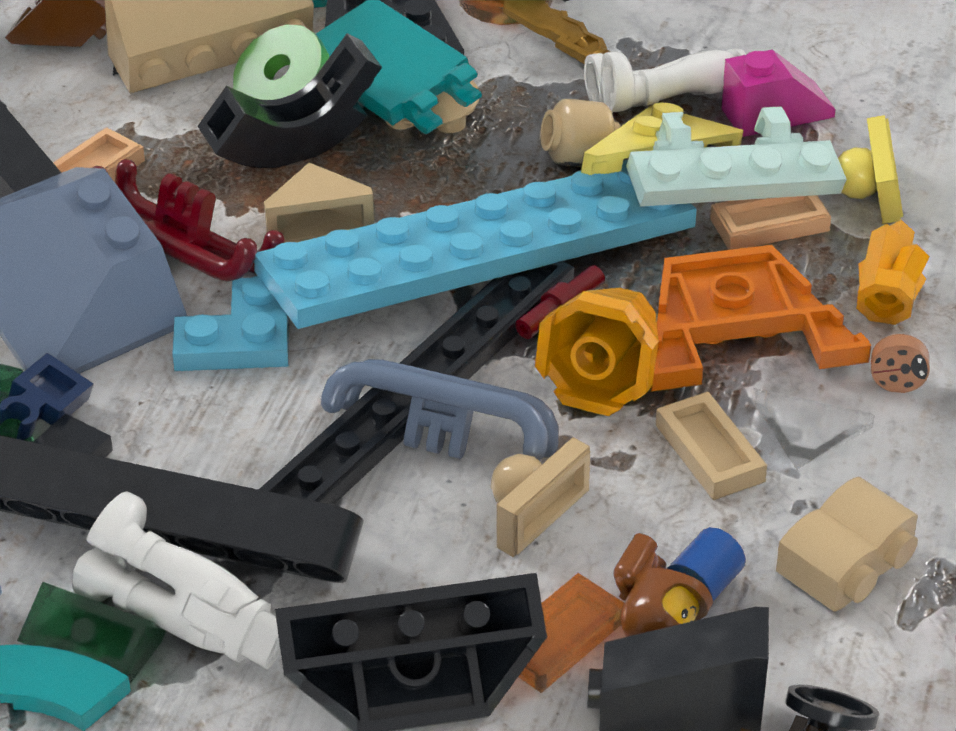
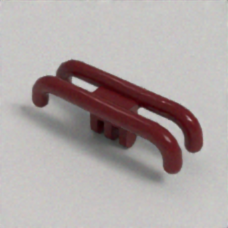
[92,159,285,282]

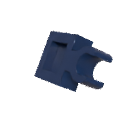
[0,353,94,440]

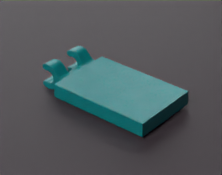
[316,0,482,134]

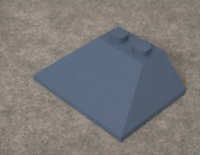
[0,167,187,374]

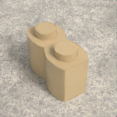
[776,477,918,612]

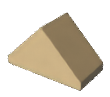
[264,163,374,242]

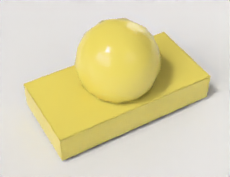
[838,115,903,224]

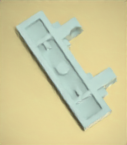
[626,107,847,207]

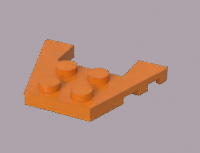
[650,245,871,392]

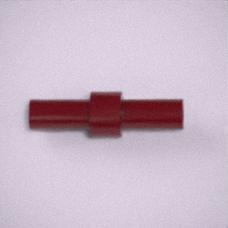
[515,266,605,339]

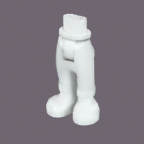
[584,48,746,112]
[72,491,280,669]

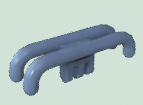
[321,359,559,461]

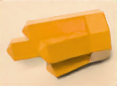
[856,220,930,325]

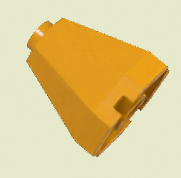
[535,288,659,416]

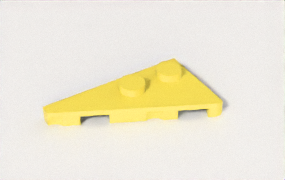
[581,102,743,175]

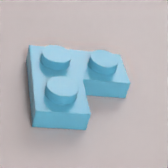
[172,276,289,371]

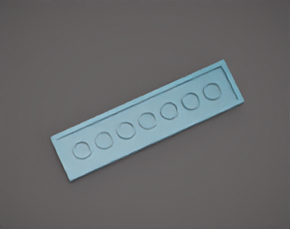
[254,160,697,329]

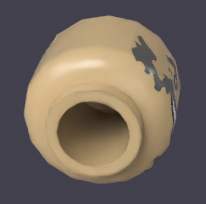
[540,99,621,167]

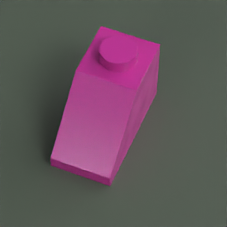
[721,49,836,137]

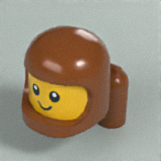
[613,533,713,637]

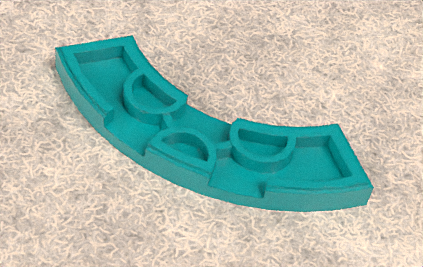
[0,644,131,731]

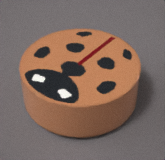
[871,334,930,393]

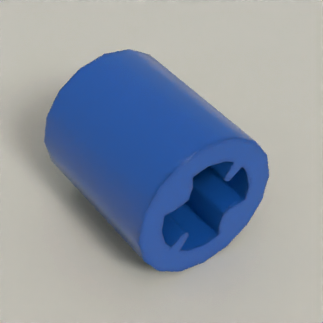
[667,527,746,601]

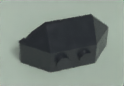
[275,573,547,731]

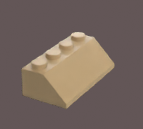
[105,0,314,94]

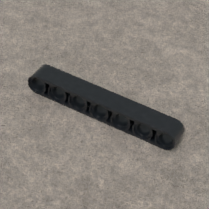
[0,436,364,583]

